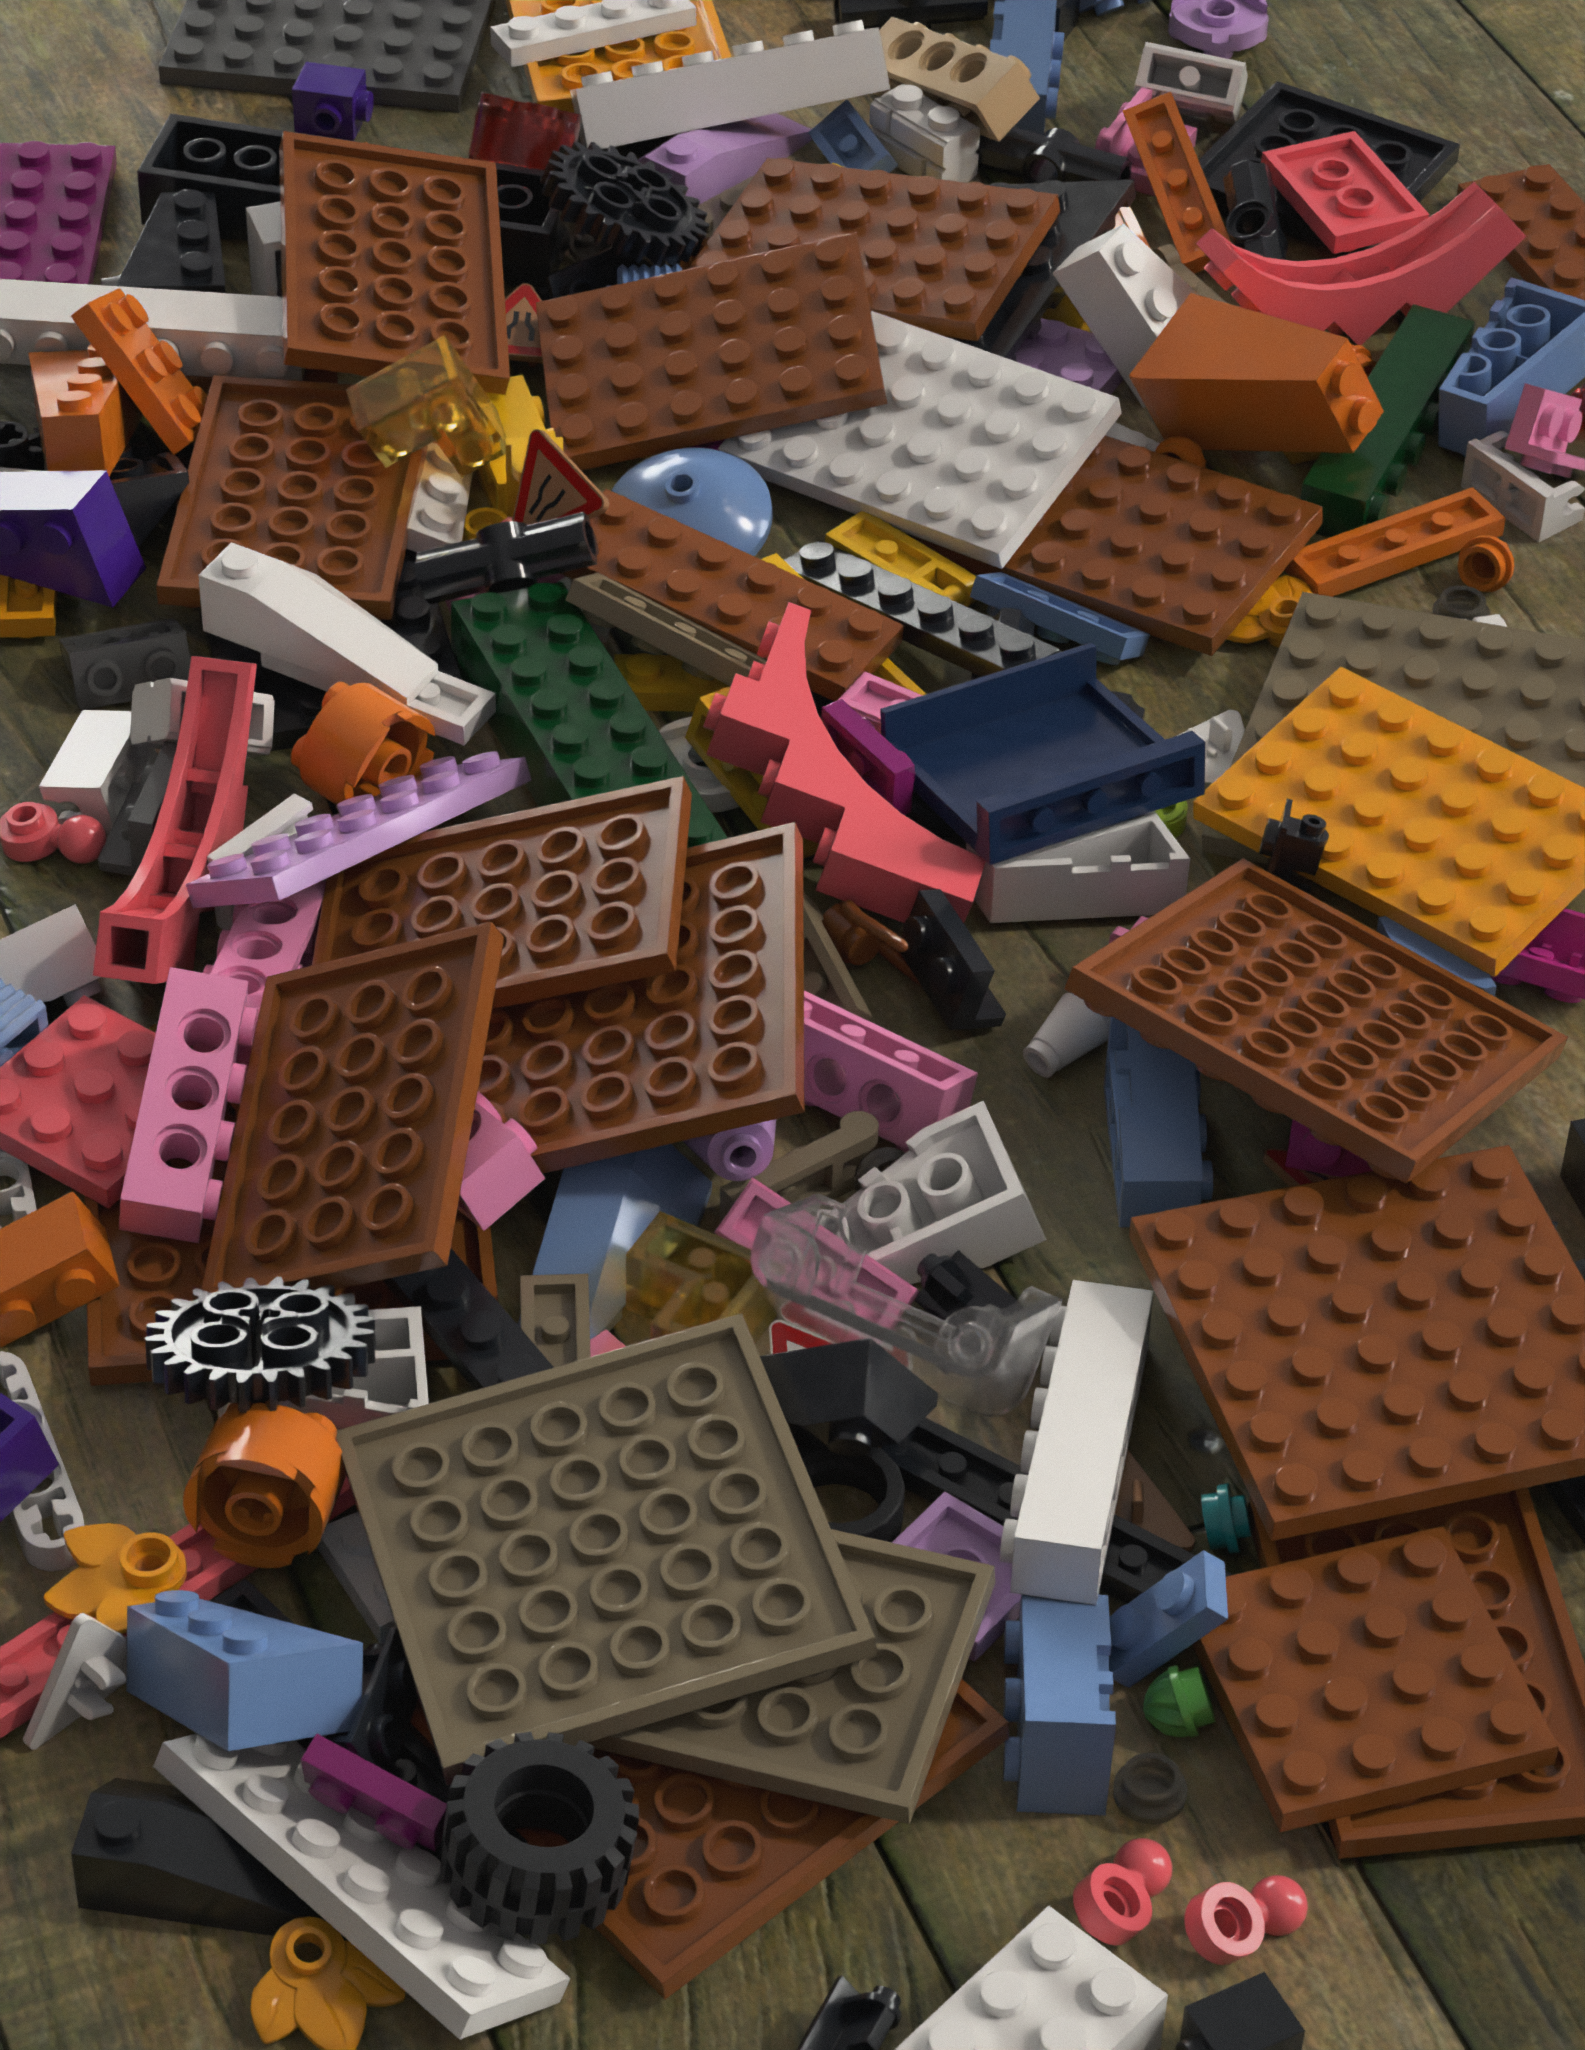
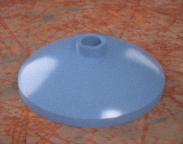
[611,448,773,556]

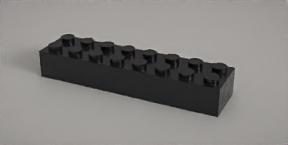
[137,114,577,287]

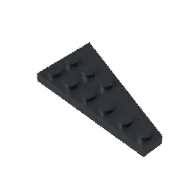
[947,179,1136,362]

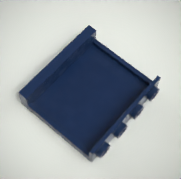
[880,642,1205,865]

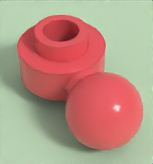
[0,802,107,864]
[1073,1838,1172,1946]
[1184,1875,1308,1965]

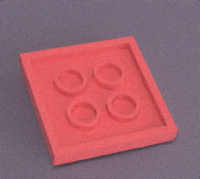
[0,995,205,1209]

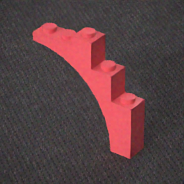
[1196,182,1526,345]
[703,602,986,923]
[93,656,257,984]

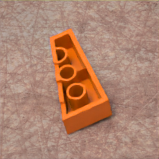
[28,345,144,476]

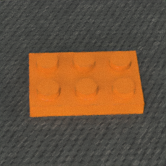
[71,288,208,455]

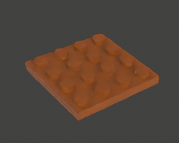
[1192,1526,1559,1833]

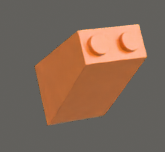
[1129,293,1384,453]

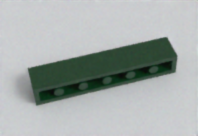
[1300,304,1475,538]

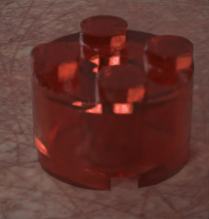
[468,92,581,170]

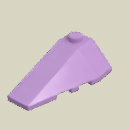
[637,113,813,204]

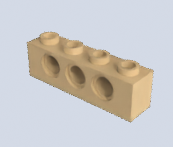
[874,17,1040,142]

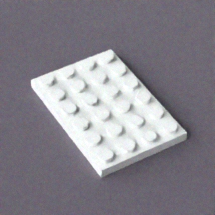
[718,311,1122,569]

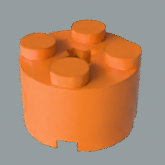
[290,681,435,805]
[183,1403,346,1568]

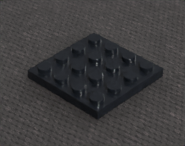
[1199,81,1460,255]

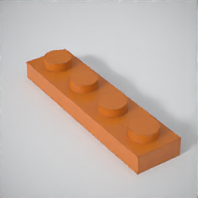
[1122,91,1231,274]
[1284,487,1506,597]

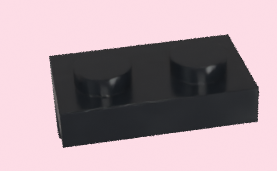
[900,889,1006,1030]

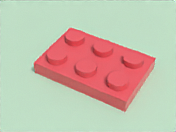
[1261,131,1430,254]

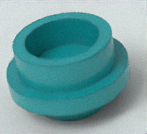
[1201,1483,1252,1554]

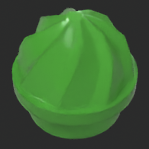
[1143,1665,1216,1738]

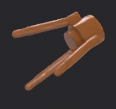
[822,900,922,987]

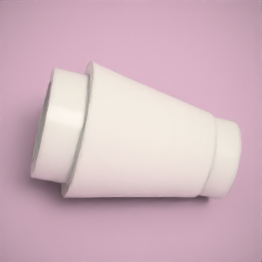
[1023,993,1110,1078]

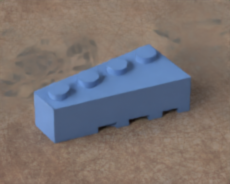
[1438,277,1585,457]

